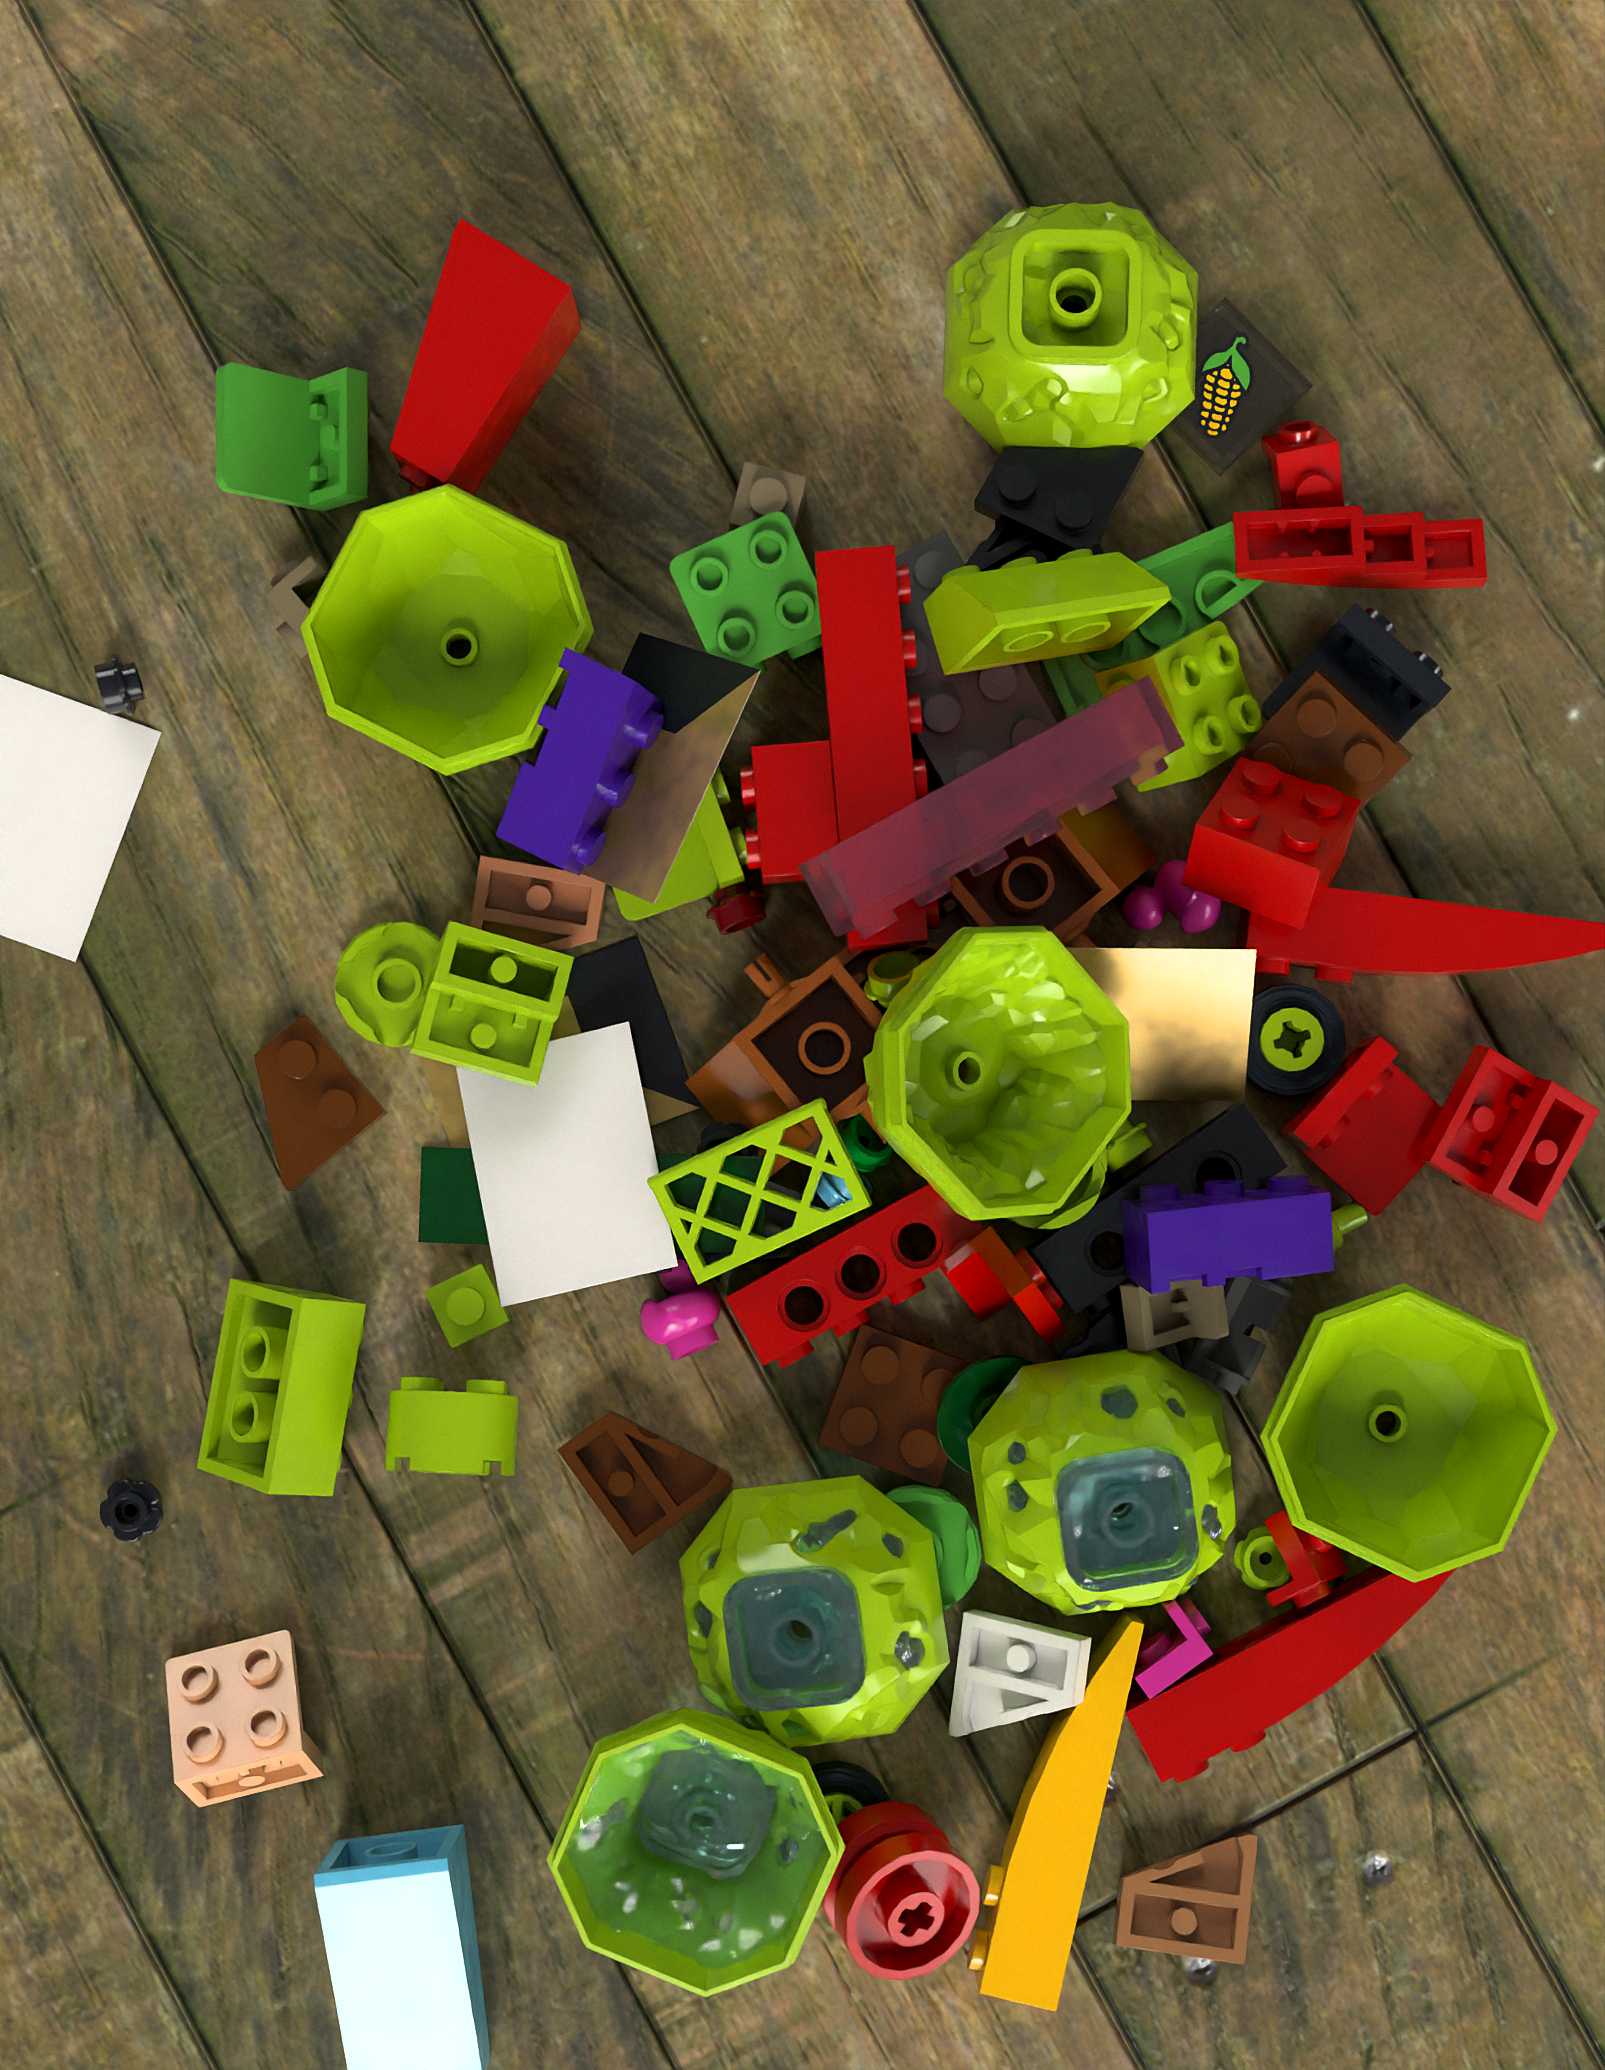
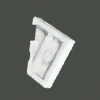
[948,1609,1092,1737]

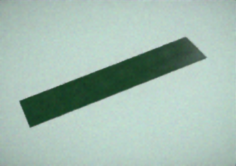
[418,1147,765,1254]

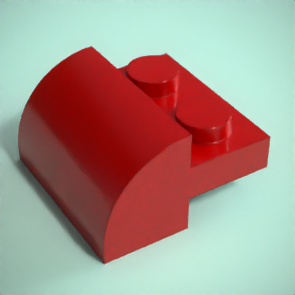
[1416,1045,1600,1224]

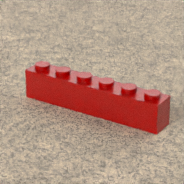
[815,545,939,952]

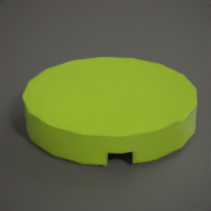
[334,921,441,1048]

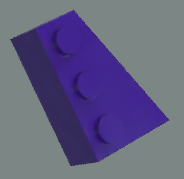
[495,647,664,876]
[1121,1175,1334,1294]

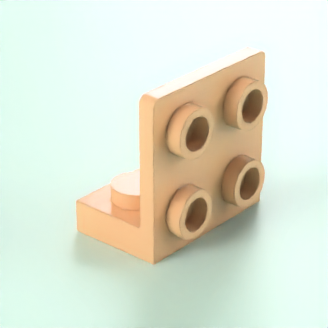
[165,1630,324,1807]

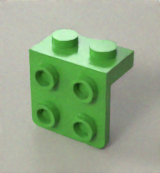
[216,362,371,512]
[669,511,822,675]

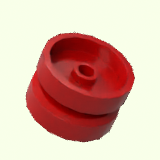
[820,1800,980,1981]

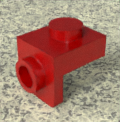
[1261,421,1344,510]
[1264,1509,1349,1610]

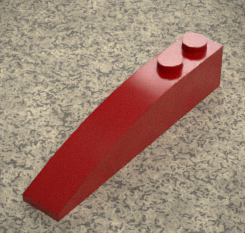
[1236,887,1605,984]
[1124,1565,1457,1783]

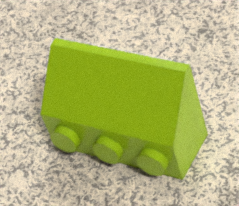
[923,549,1172,676]
[197,1278,366,1496]

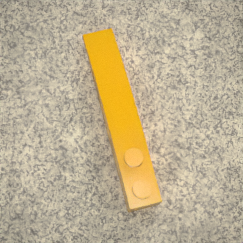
[967,1610,1144,2012]

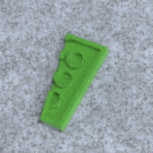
[1038,521,1266,731]

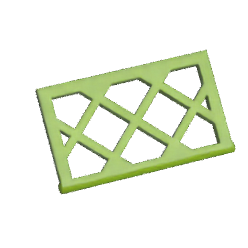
[647,1097,873,1284]

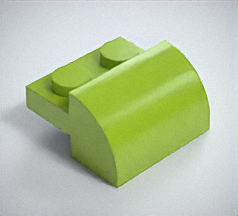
[410,920,574,1088]

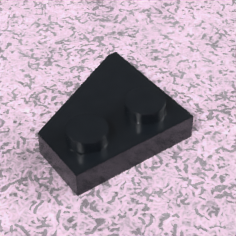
[974,447,1144,554]

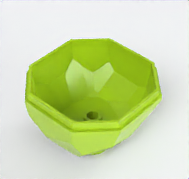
[300,483,595,776]
[1259,1283,1558,1583]

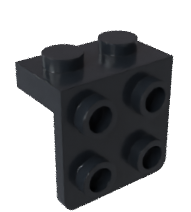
[1261,602,1452,741]

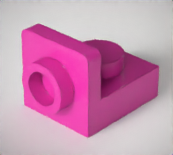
[1133,1598,1213,1699]

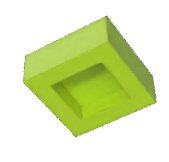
[424,1262,512,1349]

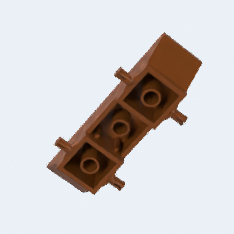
[685,763,1158,1177]

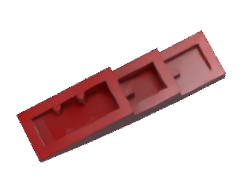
[1232,505,1487,589]

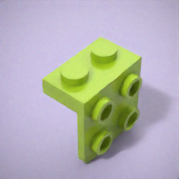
[1094,621,1263,793]
[612,766,748,921]

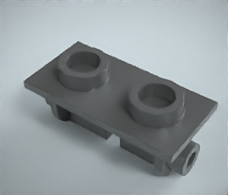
[1184,1276,1294,1395]

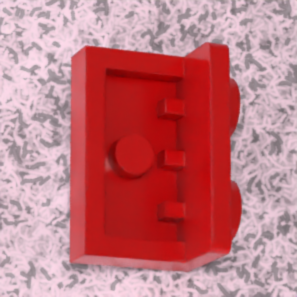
[940,1226,1068,1346]

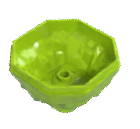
[942,202,1198,454]
[863,926,1131,1221]

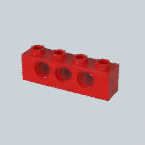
[725,1182,984,1369]

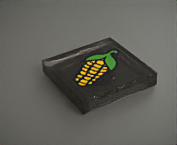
[1168,297,1314,477]

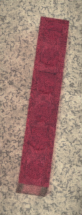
[797,675,1185,939]

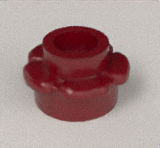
[706,882,767,935]

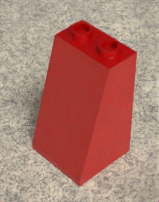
[390,218,582,495]

